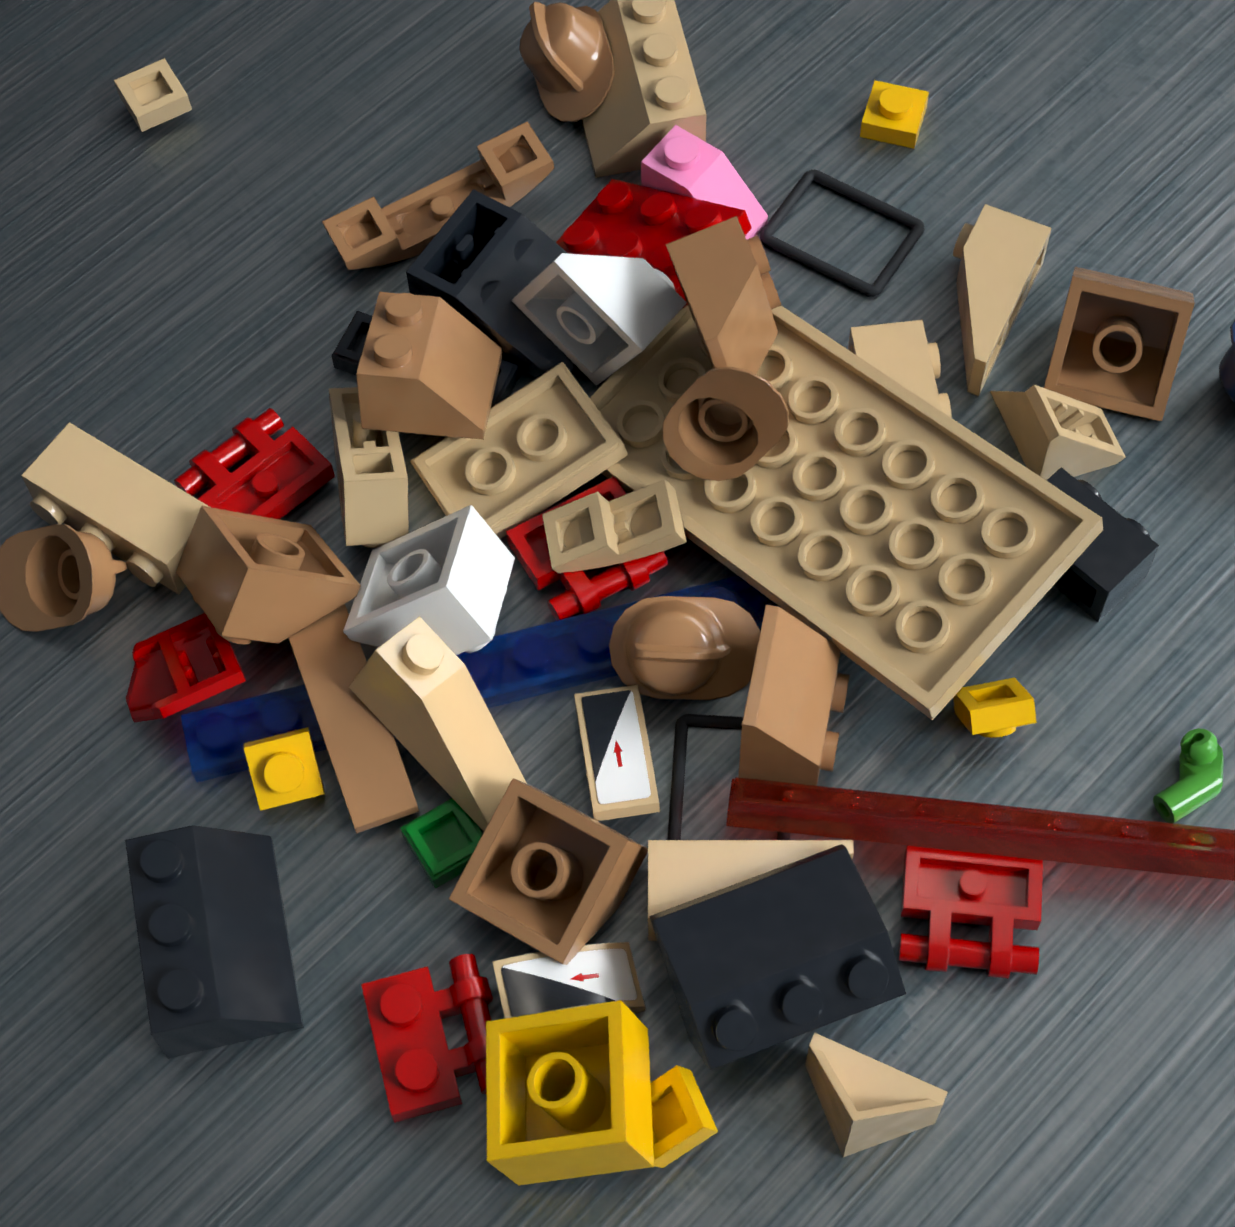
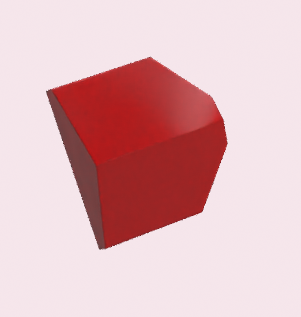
[126,613,246,723]

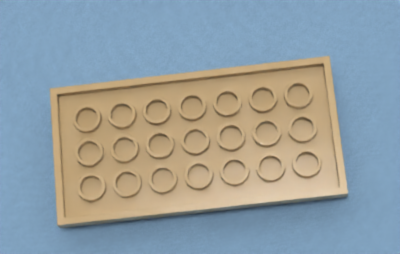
[590,305,1103,720]

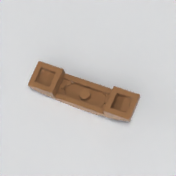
[322,121,555,270]
[289,604,419,834]

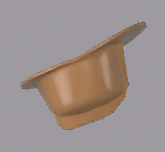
[519,2,615,122]
[663,367,789,481]
[0,524,127,632]
[609,596,760,700]

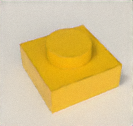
[860,80,929,149]
[953,677,1037,738]
[243,727,325,811]
[651,1065,718,1168]

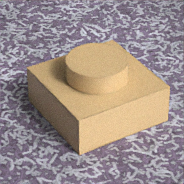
[114,58,192,132]

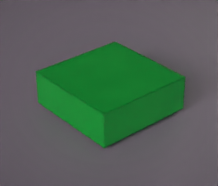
[400,798,483,889]

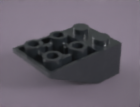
[406,189,578,378]

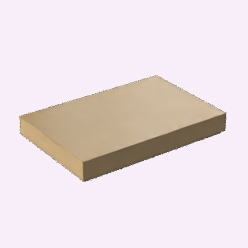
[410,362,628,539]

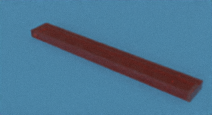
[726,777,1235,881]

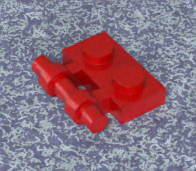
[174,408,335,520]
[506,477,668,623]
[898,844,1043,979]
[361,954,493,1123]

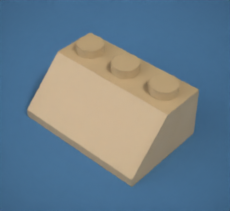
[581,0,707,178]

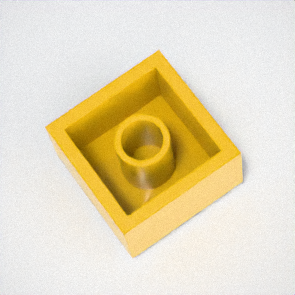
[486,1000,654,1186]

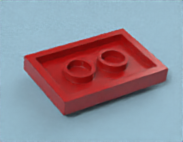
[556,179,752,308]

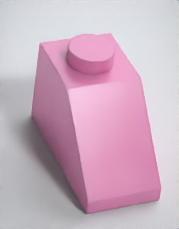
[641,125,768,239]

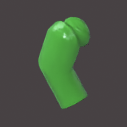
[1153,728,1224,824]

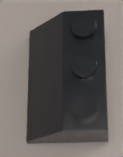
[125,825,304,1058]
[649,844,906,1070]

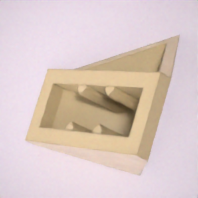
[990,385,1126,480]
[805,1033,948,1157]

